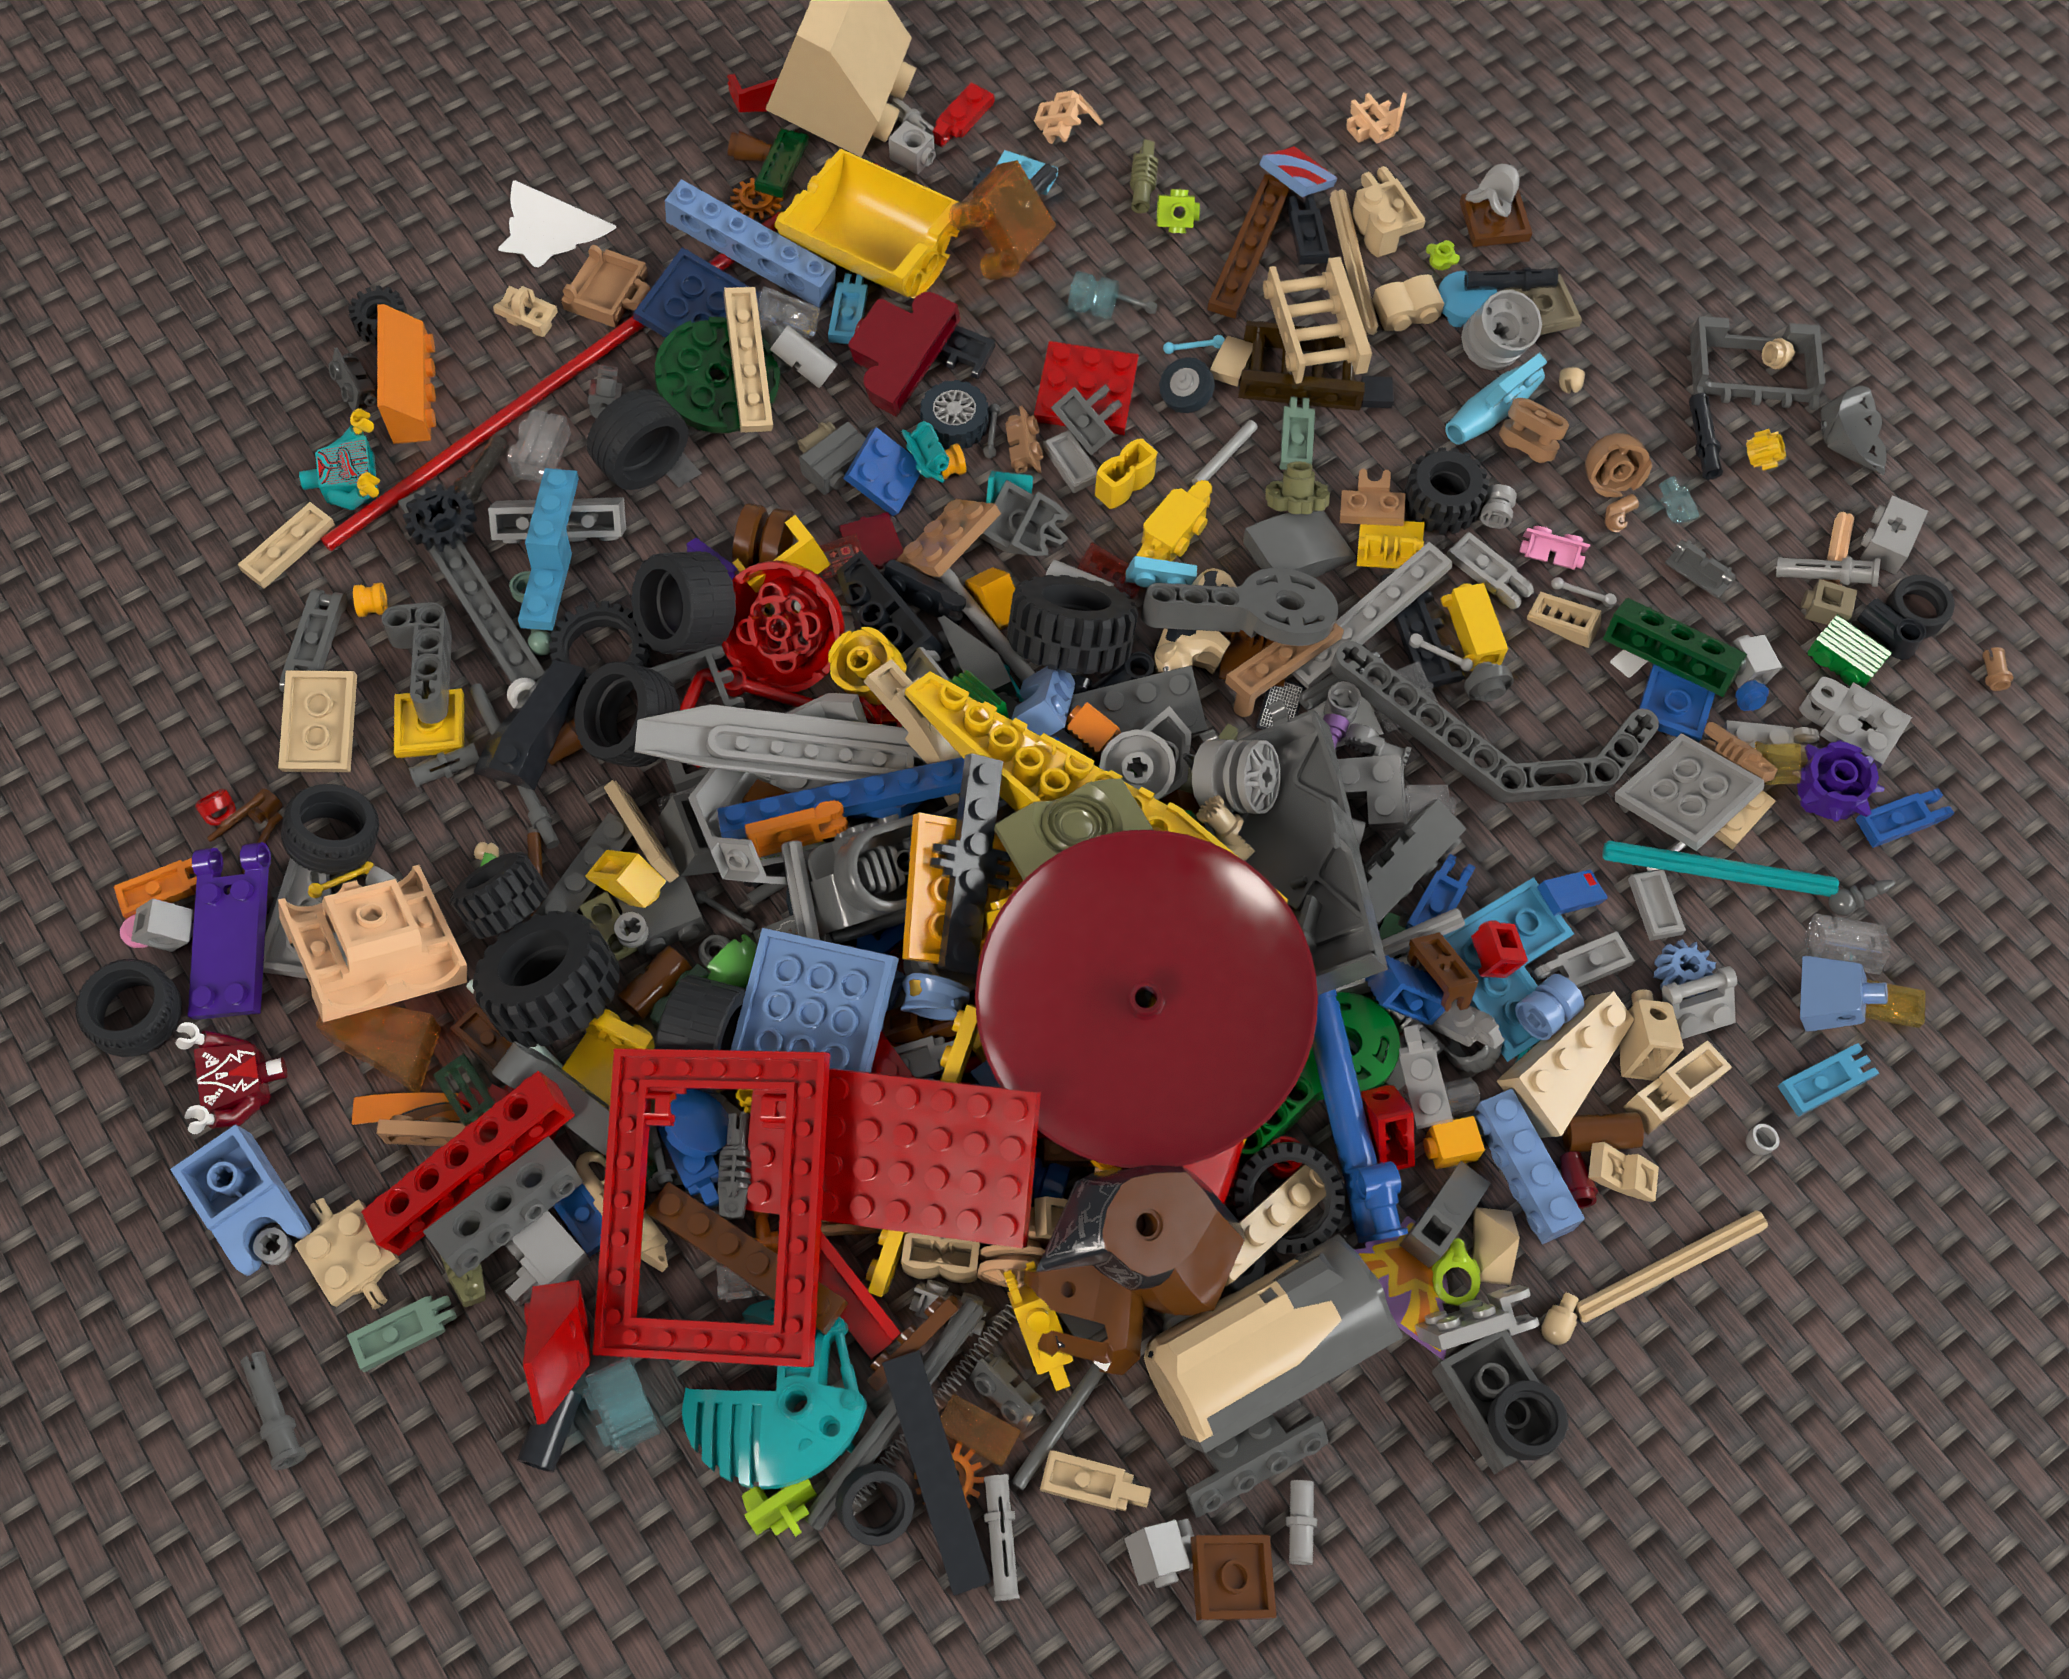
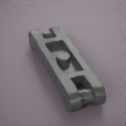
[279,589,348,693]

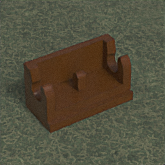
[1407,932,1479,1012]

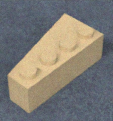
[1496,991,1634,1138]

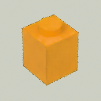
[1423,1116,1485,1170]

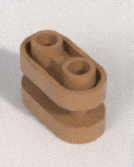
[1499,398,1569,463]

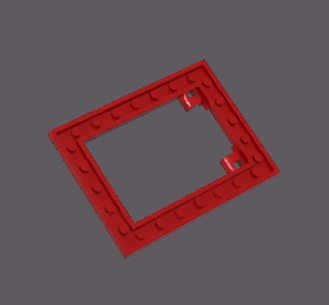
[593,1049,830,1367]

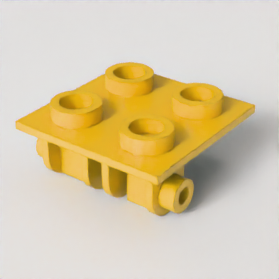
[1357,521,1424,569]

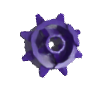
[1791,740,1885,822]

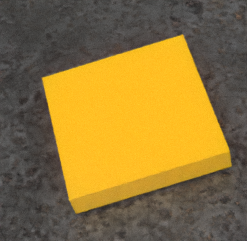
[394,688,464,758]

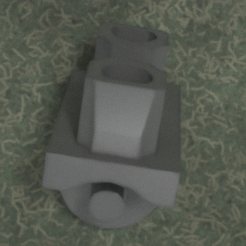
[588,365,622,418]

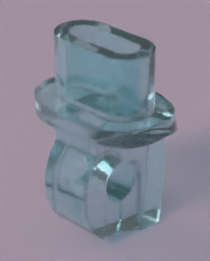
[1658,476,1700,524]

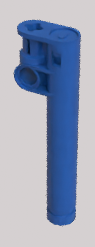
[1312,989,1409,1243]

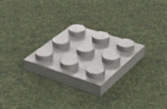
[1615,733,1764,851]

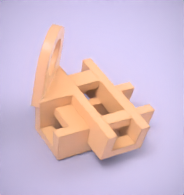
[1034,90,1104,144]
[1347,92,1407,144]

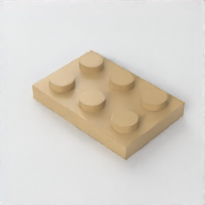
[278,670,357,772]

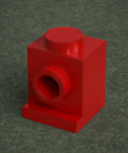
[1471,920,1528,978]

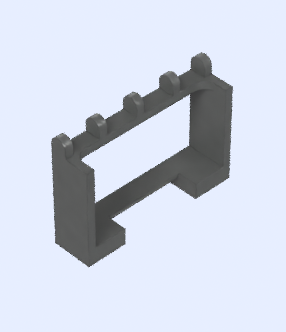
[1690,316,1826,410]
[650,646,745,795]

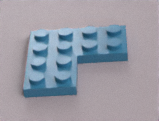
[1443,877,1574,1062]

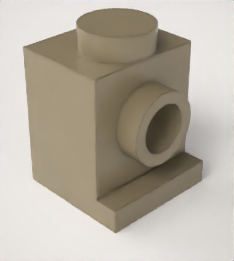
[1801,579,1858,625]

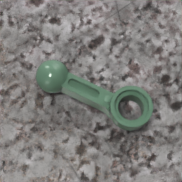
[509,571,552,656]

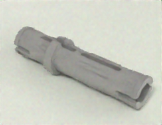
[984,1475,1019,1601]

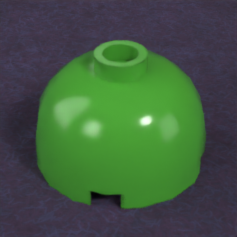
[700,934,758,989]

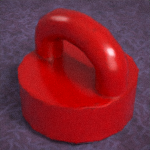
[195,789,236,826]

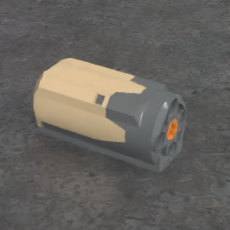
[1144,1234,1403,1453]

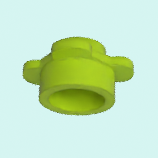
[1426,240,1460,270]

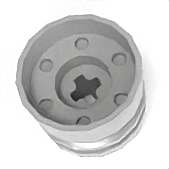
[1461,290,1542,370]
[1192,739,1280,814]

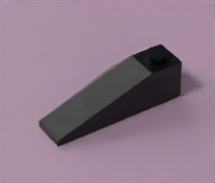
[836,550,946,665]

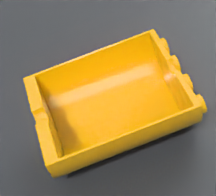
[775,149,964,299]

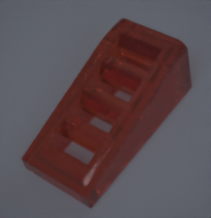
[1077,542,1140,599]

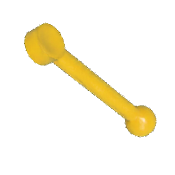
[308,861,375,898]

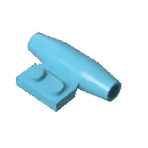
[1445,353,1547,445]

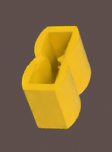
[1095,438,1157,509]

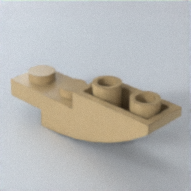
[864,659,962,764]

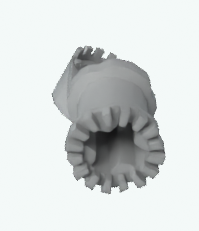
[1344,723,1412,768]

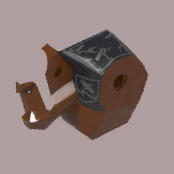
[1023,1165,1245,1375]

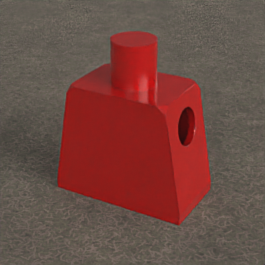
[1361,1085,1415,1170]

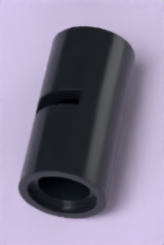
[517,1390,582,1473]

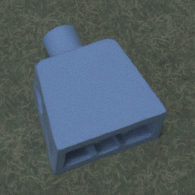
[1800,956,1888,1031]

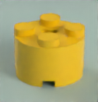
[828,627,907,705]

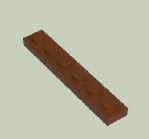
[1207,173,1291,319]
[646,1182,848,1336]

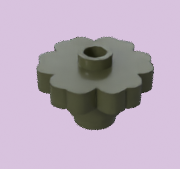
[1265,461,1330,514]

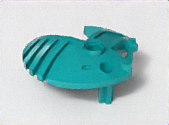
[682,1299,867,1489]

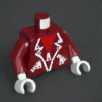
[176,1022,288,1134]

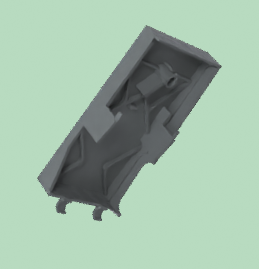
[1182,700,1388,995]

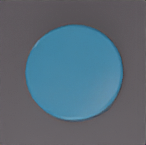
[1438,271,1497,327]

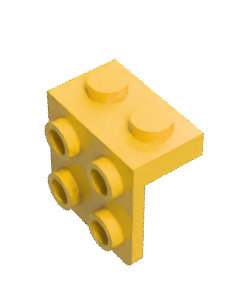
[562,1009,655,1106]

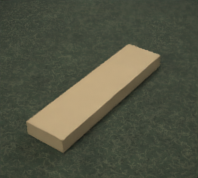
[604,780,679,883]

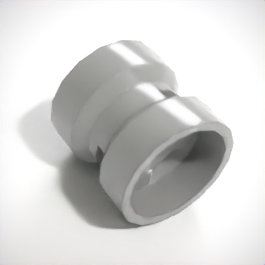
[1480,484,1517,529]
[1324,681,1361,724]

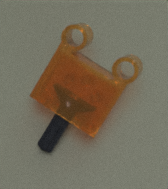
[949,160,1057,280]

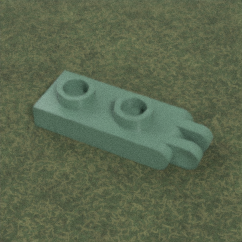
[1280,397,1315,470]
[347,1296,457,1372]

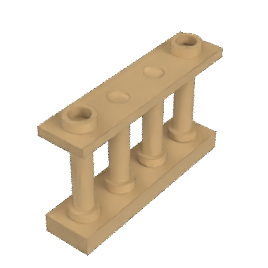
[1263,257,1372,384]

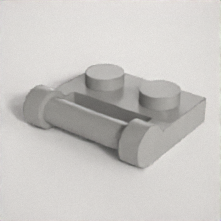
[1662,966,1737,1039]

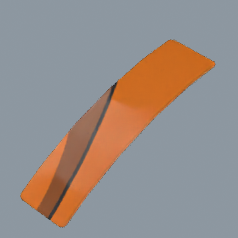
[352,1092,461,1125]

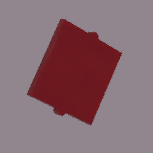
[838,512,904,570]

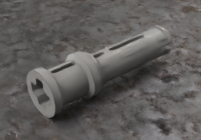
[1776,556,1881,587]

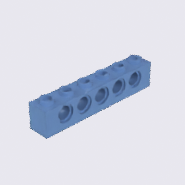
[665,179,836,308]

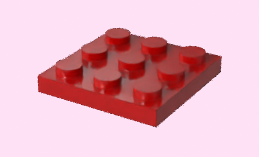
[1034,341,1139,435]

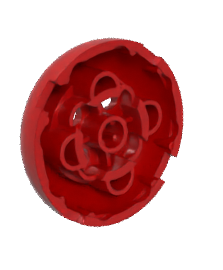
[722,560,845,692]

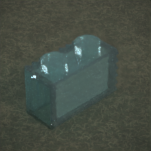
[582,1357,661,1453]

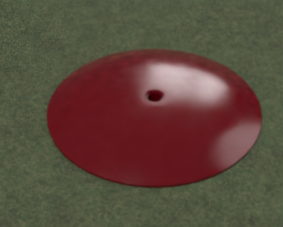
[975,830,1318,1168]

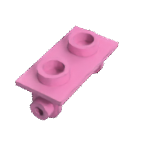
[1519,526,1590,570]

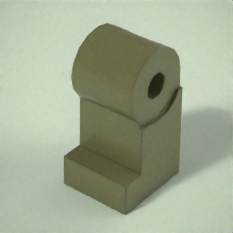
[578,892,638,961]

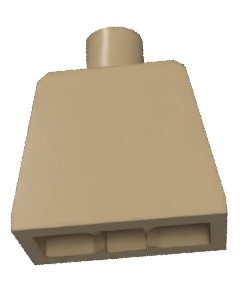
[1619,990,1684,1081]

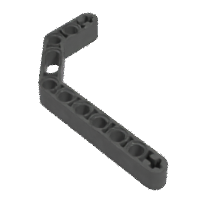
[1331,641,1659,803]

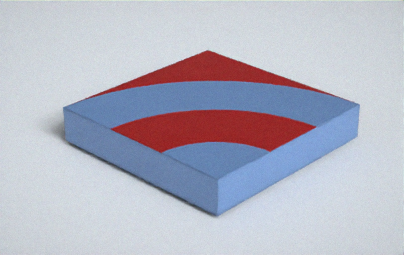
[1259,146,1337,197]

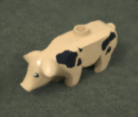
[1153,568,1236,675]

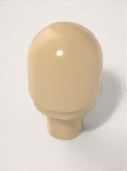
[1541,1292,1579,1345]

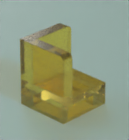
[1755,741,1801,785]

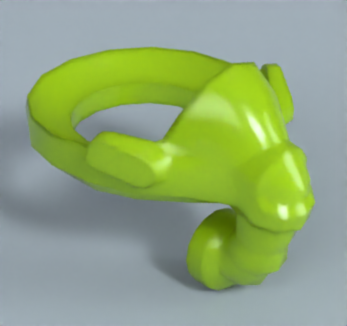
[1431,1238,1481,1306]

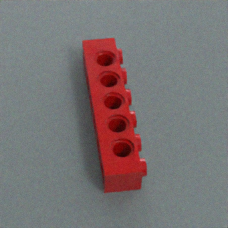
[361,1071,575,1256]

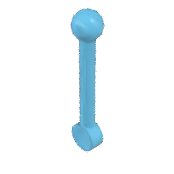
[1163,335,1225,354]

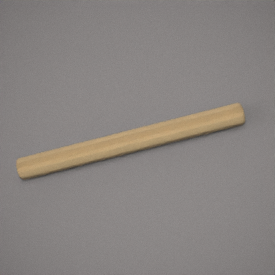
[1330,189,1378,335]
[1574,1211,1768,1323]

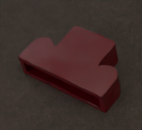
[848,292,961,417]

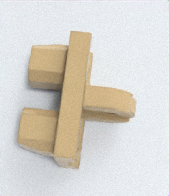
[493,286,558,337]

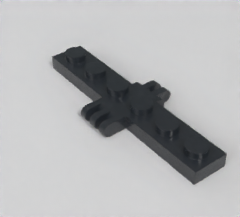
[930,753,1012,975]

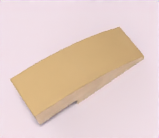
[1623,1040,1732,1134]

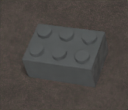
[1431,1330,1569,1475]

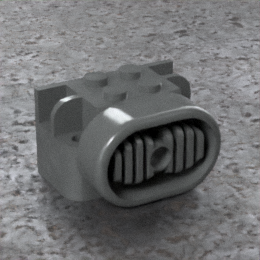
[803,814,913,936]

